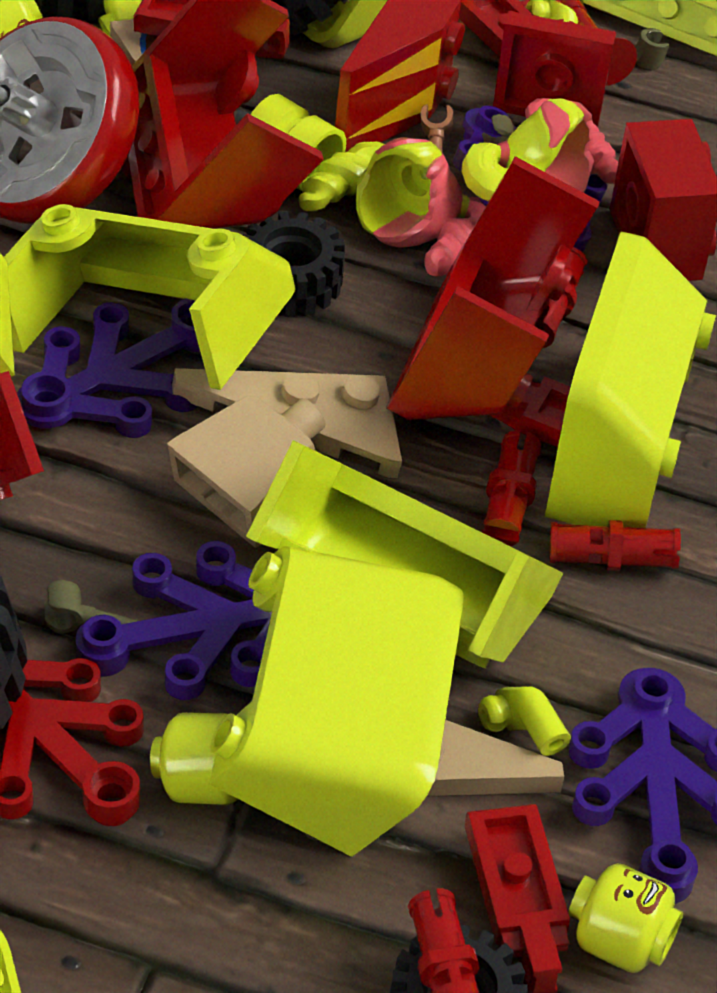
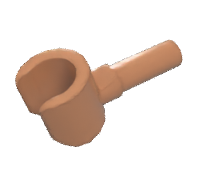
[420,104,454,152]

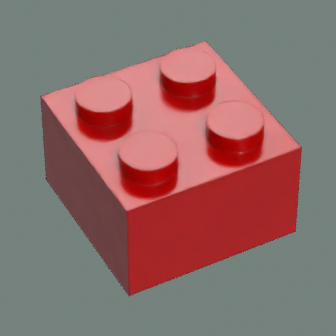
[609,118,717,281]

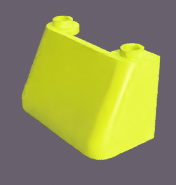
[209,546,464,857]

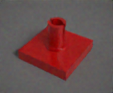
[493,11,616,127]

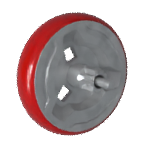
[0,16,139,225]

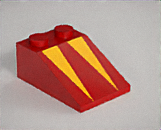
[335,0,465,152]

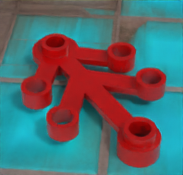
[0,658,144,827]

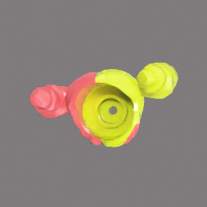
[461,98,618,202]
[299,137,486,276]

